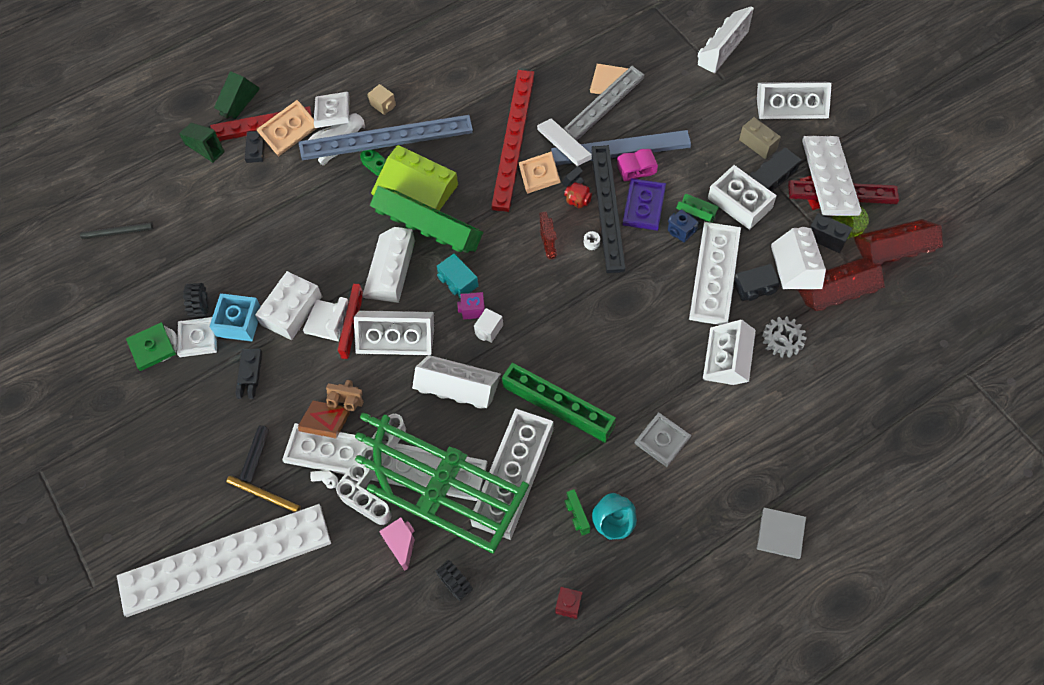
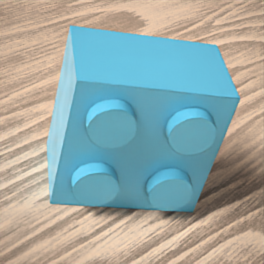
[209,294,261,341]

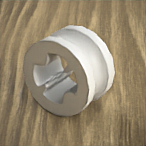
[584,231,600,250]

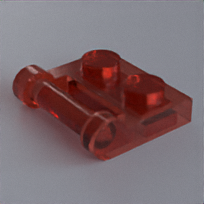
[539,211,557,259]

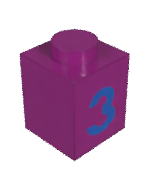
[457,292,485,320]

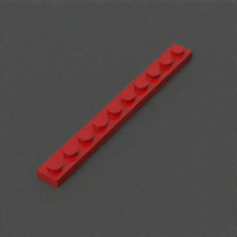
[492,70,534,212]

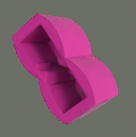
[617,149,658,181]

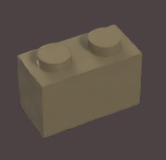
[739,117,781,160]

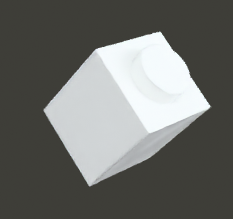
[474,308,503,343]

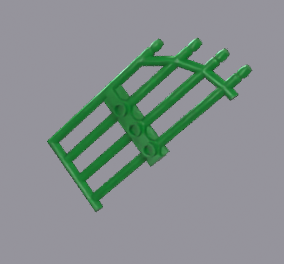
[355,413,530,554]

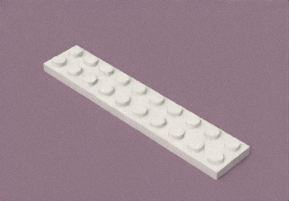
[282,423,488,501]
[117,504,331,617]

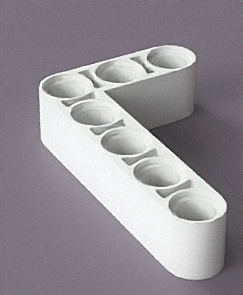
[336,414,406,525]

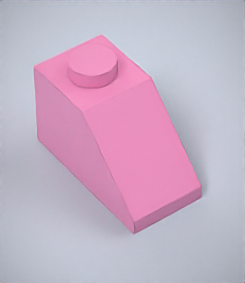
[379,517,415,571]

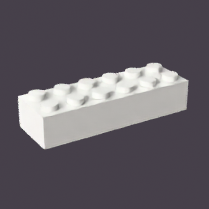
[470,409,553,540]

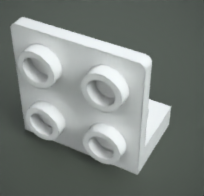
[303,297,349,341]

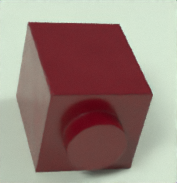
[556,587,582,619]

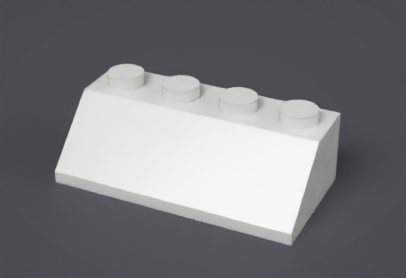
[698,7,754,73]
[757,82,831,119]
[362,227,415,303]
[771,227,826,289]
[354,311,434,355]
[412,355,501,408]

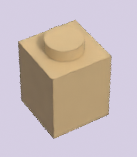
[368,84,396,115]

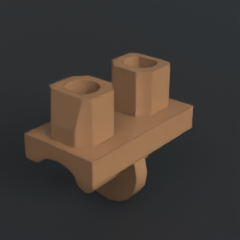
[326,380,364,412]

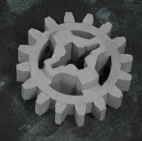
[762,317,807,358]

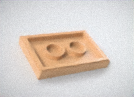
[256,100,317,157]

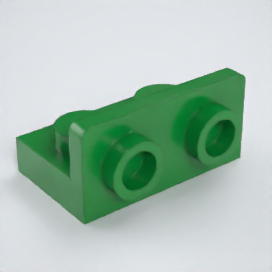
[676,194,718,223]

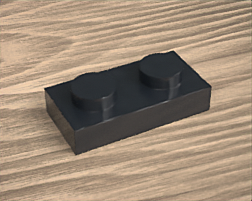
[245,131,265,163]

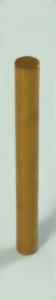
[226,475,301,513]

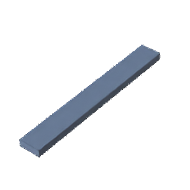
[551,130,691,165]

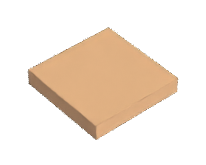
[590,64,628,94]
[519,152,561,194]

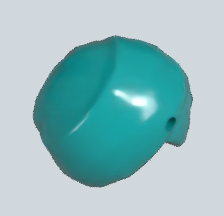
[592,493,637,540]

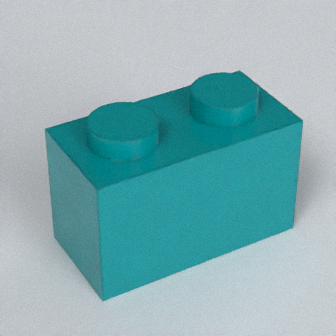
[437,254,479,298]

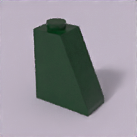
[214,71,260,119]
[179,123,225,163]

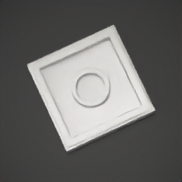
[177,317,217,357]

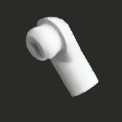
[311,470,338,489]

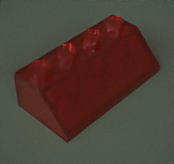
[853,219,943,266]
[797,258,885,311]

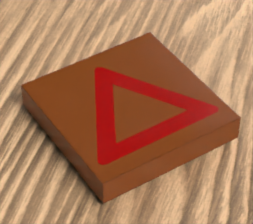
[298,401,350,439]

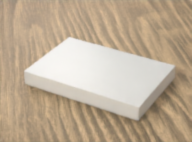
[314,92,349,128]

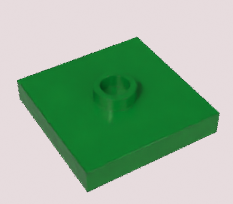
[126,322,176,371]

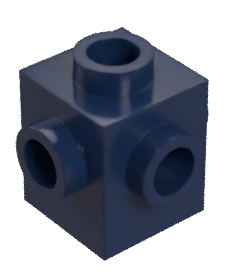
[668,209,698,243]

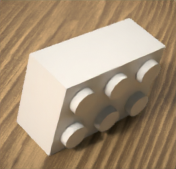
[708,165,777,230]
[255,271,322,340]

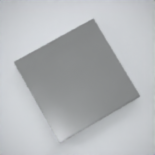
[635,412,691,467]
[757,508,806,559]

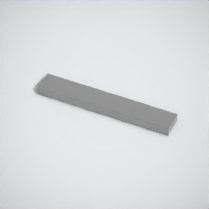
[563,66,644,141]

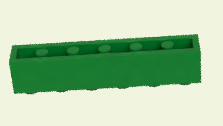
[502,363,616,443]

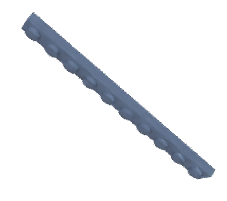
[299,115,473,160]

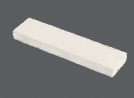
[537,119,592,166]

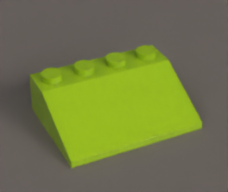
[371,145,458,210]

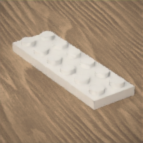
[802,136,861,216]
[689,222,741,325]

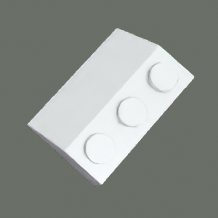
[703,320,756,385]

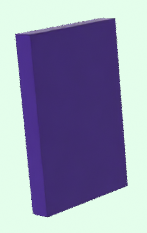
[622,178,666,231]

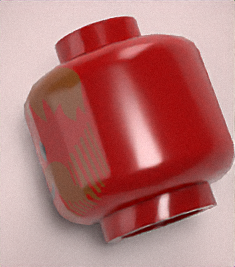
[564,182,592,208]

